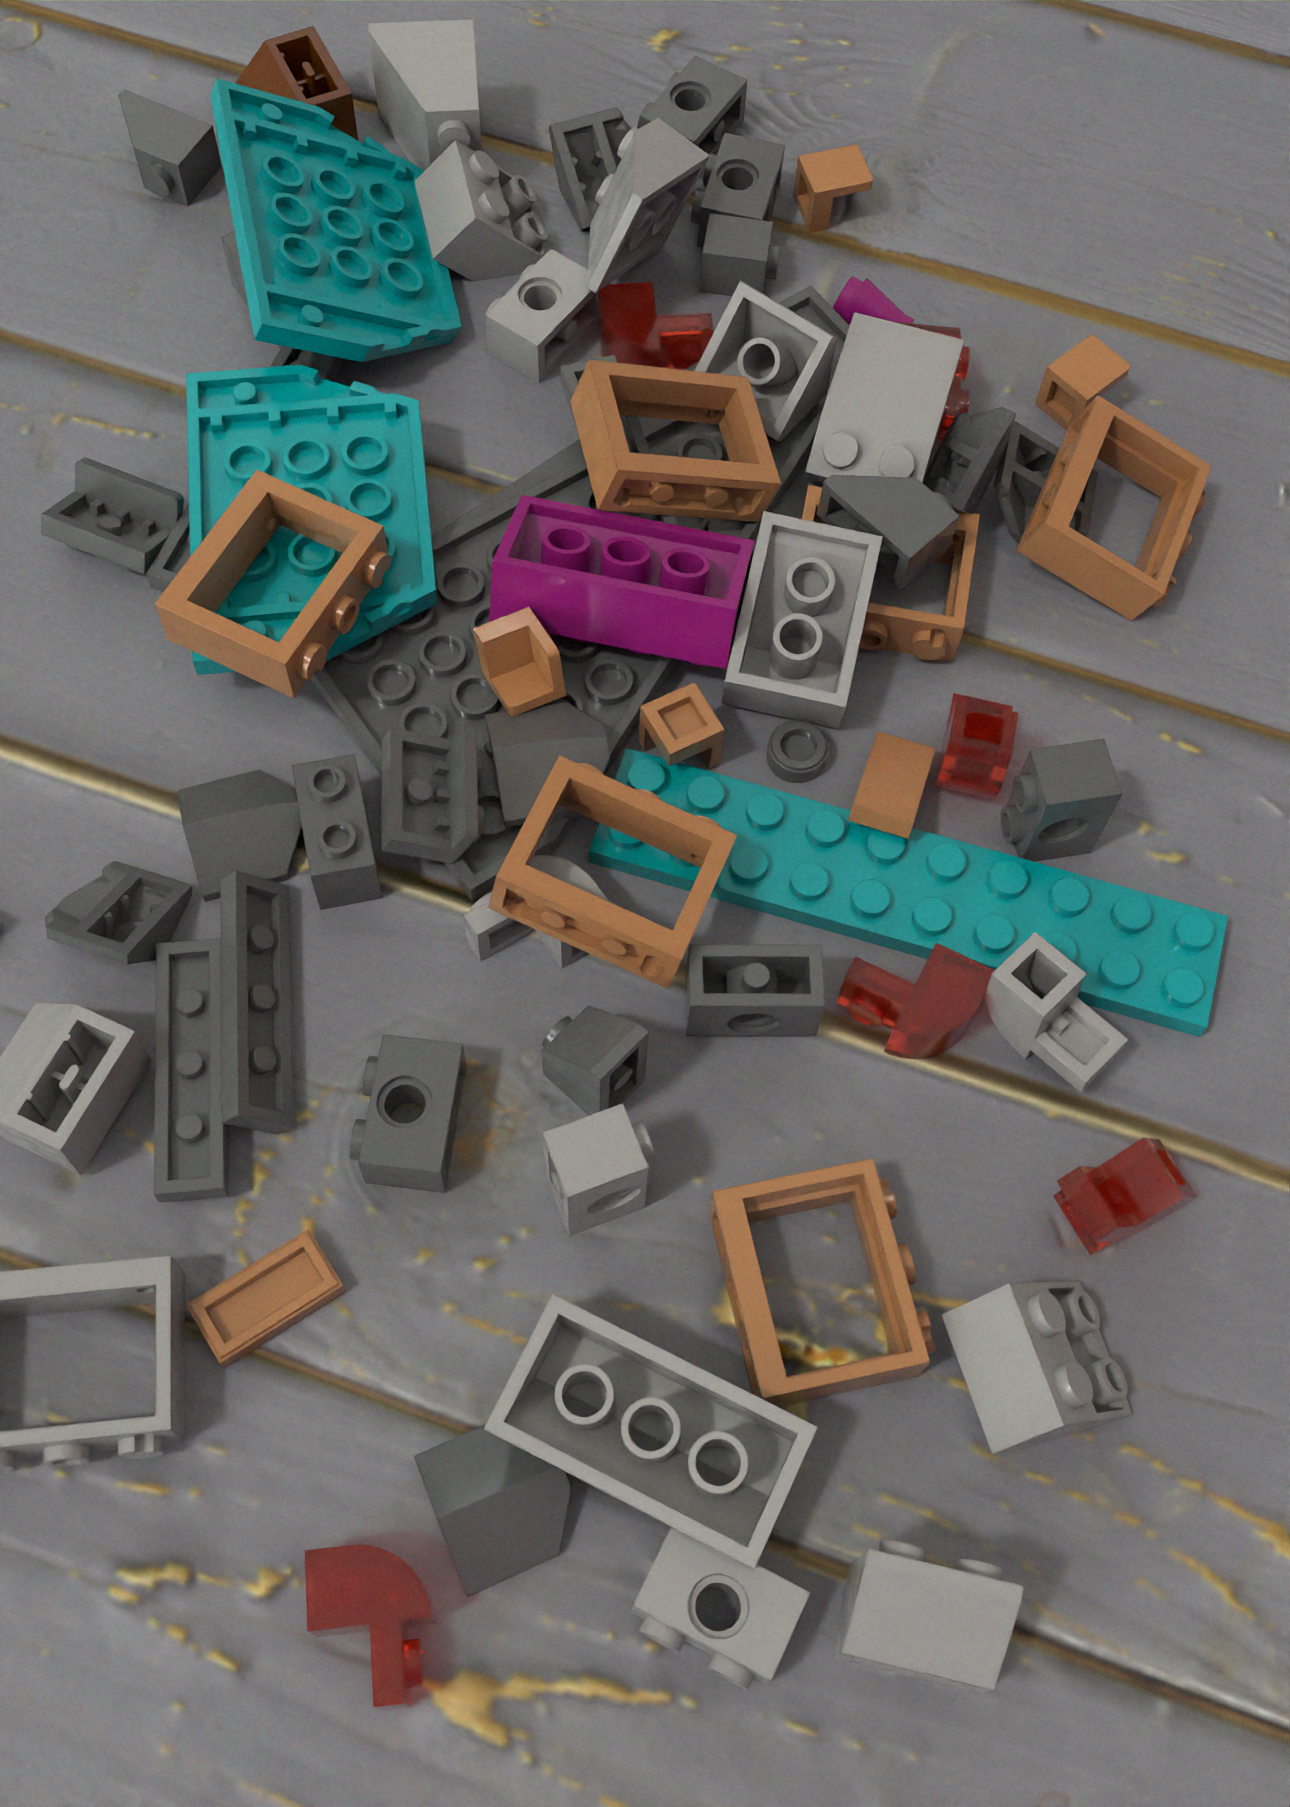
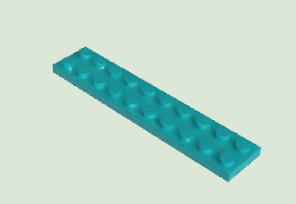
[589,748,1228,1037]

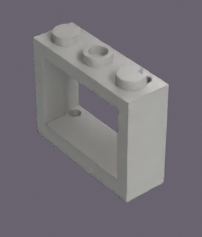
[0,1255,185,1473]

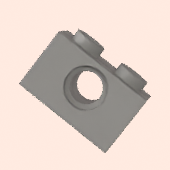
[484,249,603,383]
[543,1103,656,1236]
[632,1527,810,1690]

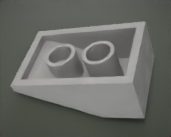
[587,118,710,293]
[805,312,964,485]
[721,511,883,729]

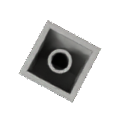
[368,19,482,171]

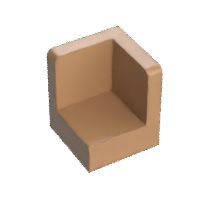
[793,144,873,233]
[1035,334,1130,430]
[473,607,567,716]
[638,682,725,769]

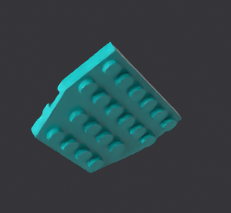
[210,78,462,362]
[186,365,437,675]

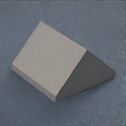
[695,281,837,441]

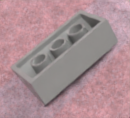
[484,1294,818,1570]

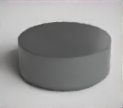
[766,720,829,783]

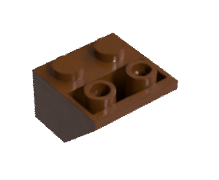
[235,26,359,141]

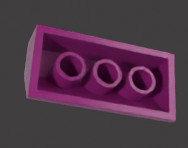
[489,495,755,669]

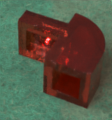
[598,282,714,370]
[934,693,1018,799]
[836,943,995,1059]
[1053,1137,1197,1255]
[305,1545,437,1711]

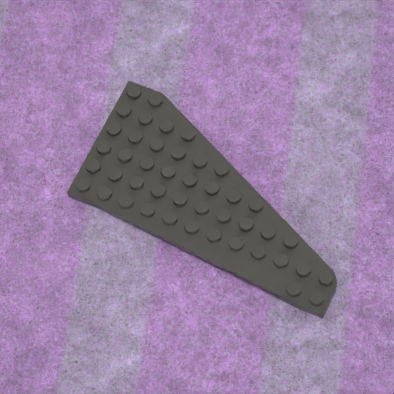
[312,286,850,901]

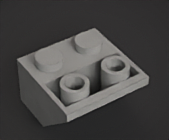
[414,140,549,281]
[0,1003,152,1175]
[942,1281,1133,1454]
[833,1540,1023,1694]

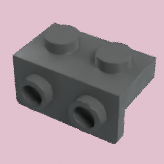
[41,457,184,574]
[381,724,485,864]

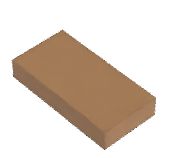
[848,731,936,839]
[186,1229,346,1369]

